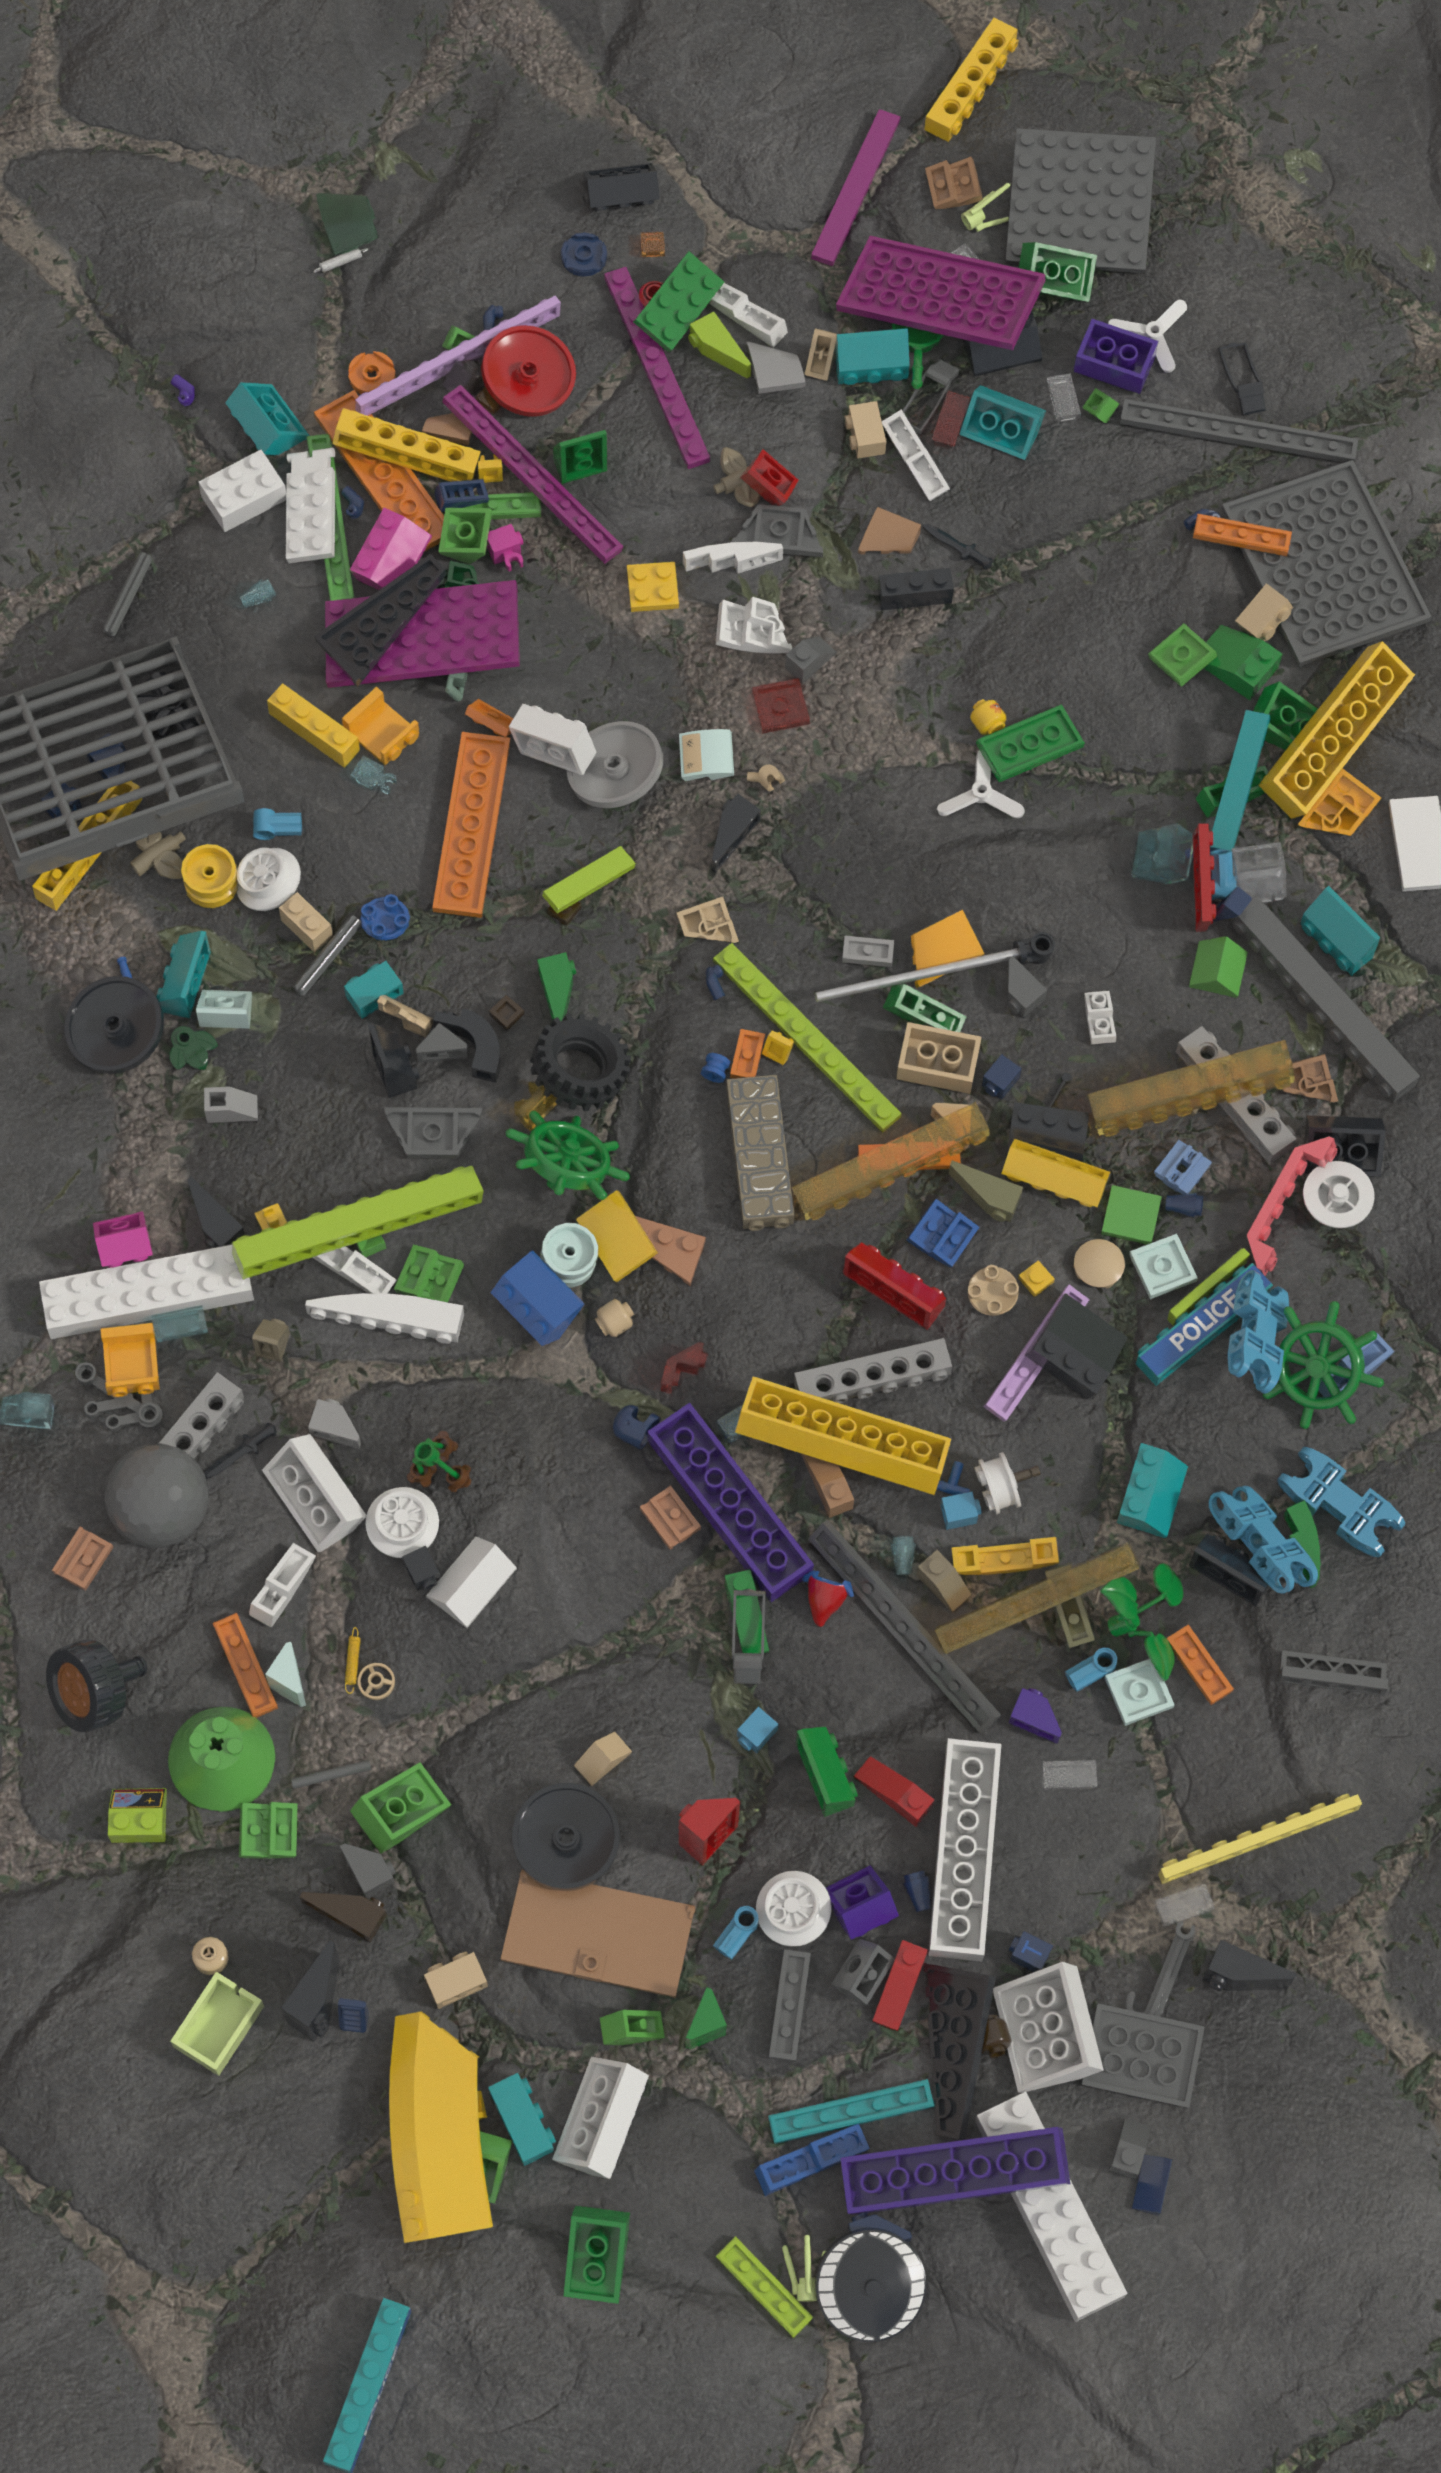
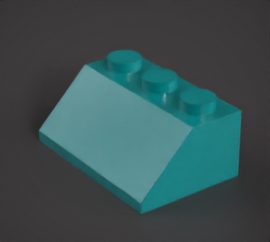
[835,329,910,385]
[225,382,310,455]
[959,385,1046,460]
[1300,886,1380,975]
[157,931,211,1019]
[1117,1443,1188,1538]

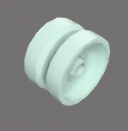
[540,1223,598,1288]

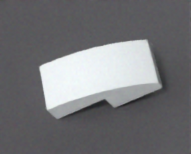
[1084,991,1116,1044]

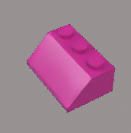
[350,508,432,590]

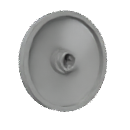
[567,721,663,808]

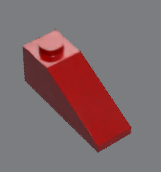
[854,1756,934,1827]
[872,1940,928,2032]

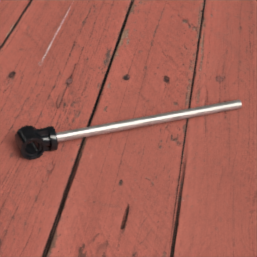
[815,932,1055,1002]

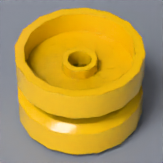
[181,844,238,908]

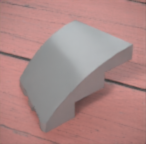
[746,342,805,394]

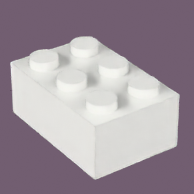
[199,450,286,532]
[509,704,597,775]

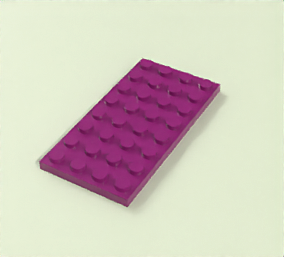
[836,236,1046,350]
[325,580,520,688]

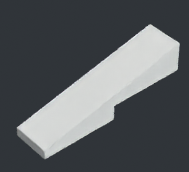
[709,283,788,348]
[882,409,950,502]
[312,1247,397,1294]

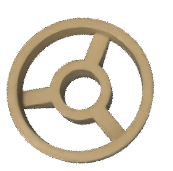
[358,1663,395,1700]

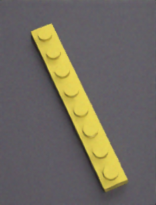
[1158,1794,1362,1884]

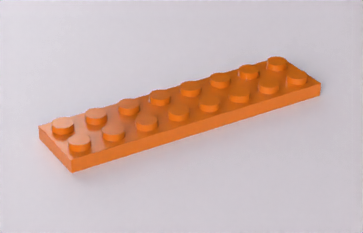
[314,390,444,552]
[432,732,510,918]

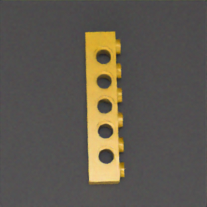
[924,18,1019,142]
[333,408,480,482]
[32,781,143,911]

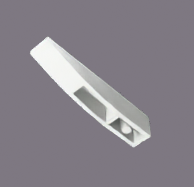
[305,1293,464,1344]

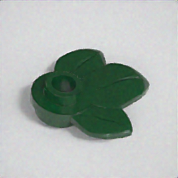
[169,1026,218,1071]

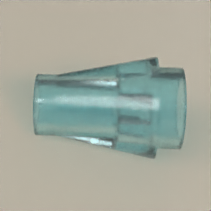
[239,578,277,608]
[890,1536,916,1575]

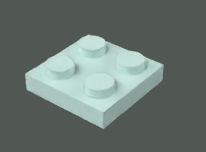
[1129,1234,1198,1299]
[1104,1659,1174,1726]

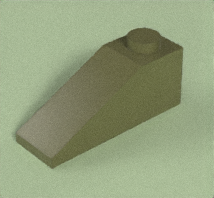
[949,1160,1023,1223]
[1045,1562,1095,1648]

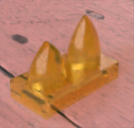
[514,1081,557,1131]

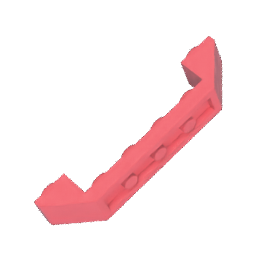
[1247,1136,1337,1276]

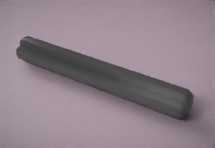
[103,552,152,637]
[294,915,361,996]

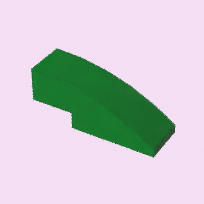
[1196,765,1268,818]
[1283,1500,1321,1588]

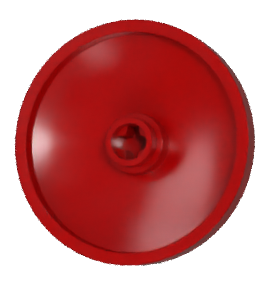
[481,325,576,416]

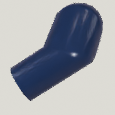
[483,305,503,330]
[341,486,364,519]
[1183,509,1221,530]
[706,965,725,1001]

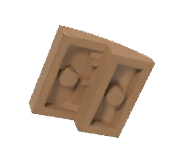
[925,157,983,209]

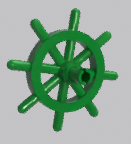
[506,1110,630,1200]
[1263,1301,1384,1429]

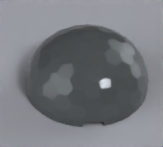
[105,1443,209,1548]

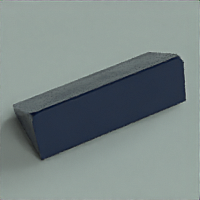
[1132,2154,1172,2216]

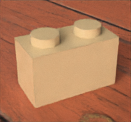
[845,401,886,459]
[1235,583,1293,641]
[279,892,333,953]
[424,1952,488,2009]

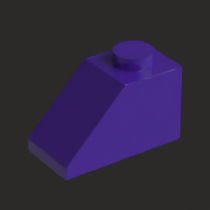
[1009,1688,1062,1744]

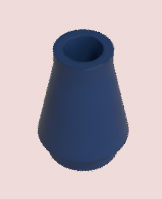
[1166,1193,1203,1218]
[903,1871,931,1912]

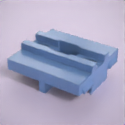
[1154,1140,1212,1195]

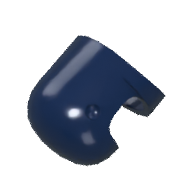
[613,1405,661,1450]

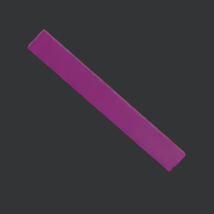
[811,109,901,266]

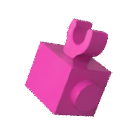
[486,524,524,572]

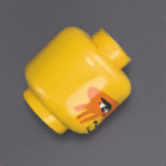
[970,699,1006,735]

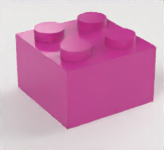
[93,1211,153,1268]

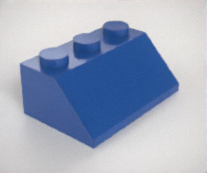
[491,1251,584,1346]

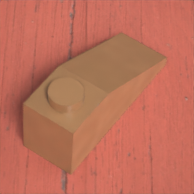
[801,1453,854,1518]

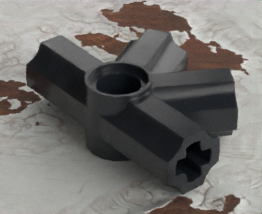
[137,671,199,740]

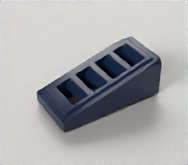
[434,479,489,512]
[1213,887,1252,922]
[338,1998,369,2033]

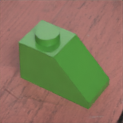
[600,2010,665,2045]

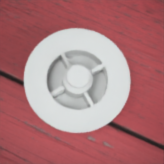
[237,848,301,911]
[1303,1161,1374,1228]
[366,1487,439,1558]
[756,1871,831,1947]

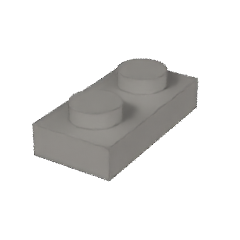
[842,936,894,967]

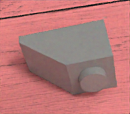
[308,1399,361,1449]

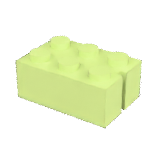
[170,1972,264,2076]

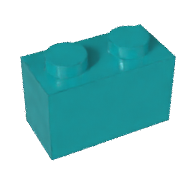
[344,961,404,1019]

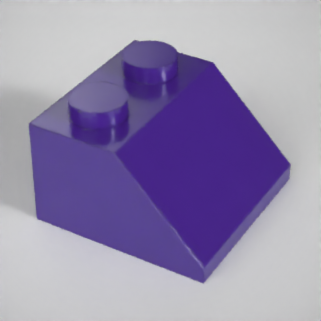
[826,1866,899,1940]

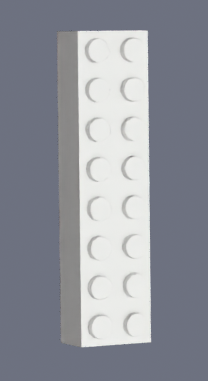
[39,1245,254,1339]
[928,1738,1001,1962]
[975,2092,1128,2322]

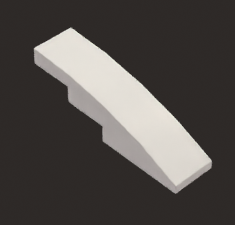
[683,542,783,574]

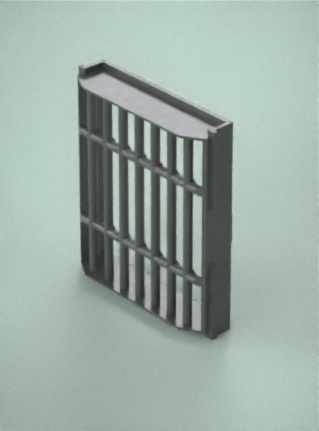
[0,636,245,881]

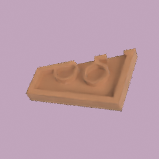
[635,1216,706,1286]

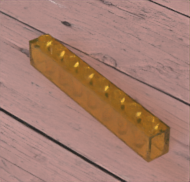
[792,1102,989,1220]
[935,1542,1140,1654]

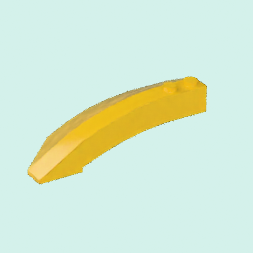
[389,2011,493,2243]

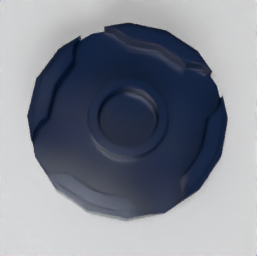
[561,232,607,277]

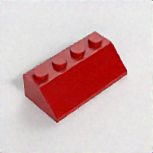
[843,1242,946,1330]
[678,1798,740,1866]

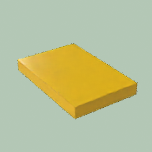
[576,1190,658,1282]

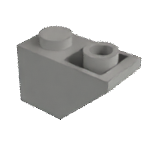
[204,1087,258,1123]

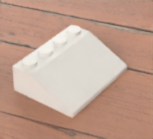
[993,1962,1104,2093]

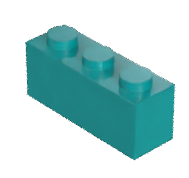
[488,2073,556,2166]

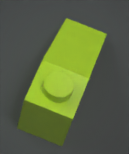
[688,312,751,379]

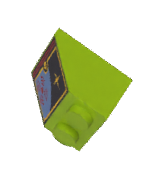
[108,1788,167,1843]

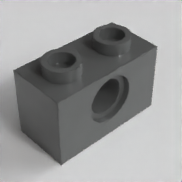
[831,1939,895,2005]

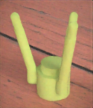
[961,183,1010,232]
[782,2235,825,2302]

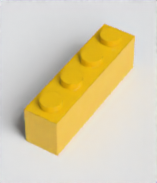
[267,683,360,768]
[1001,1139,1110,1207]

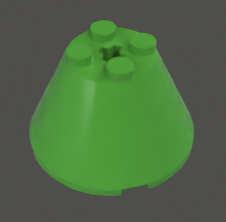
[168,1707,275,1812]

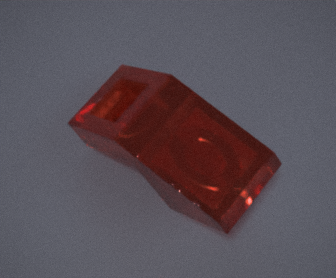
[932,391,971,447]
[661,1342,707,1394]

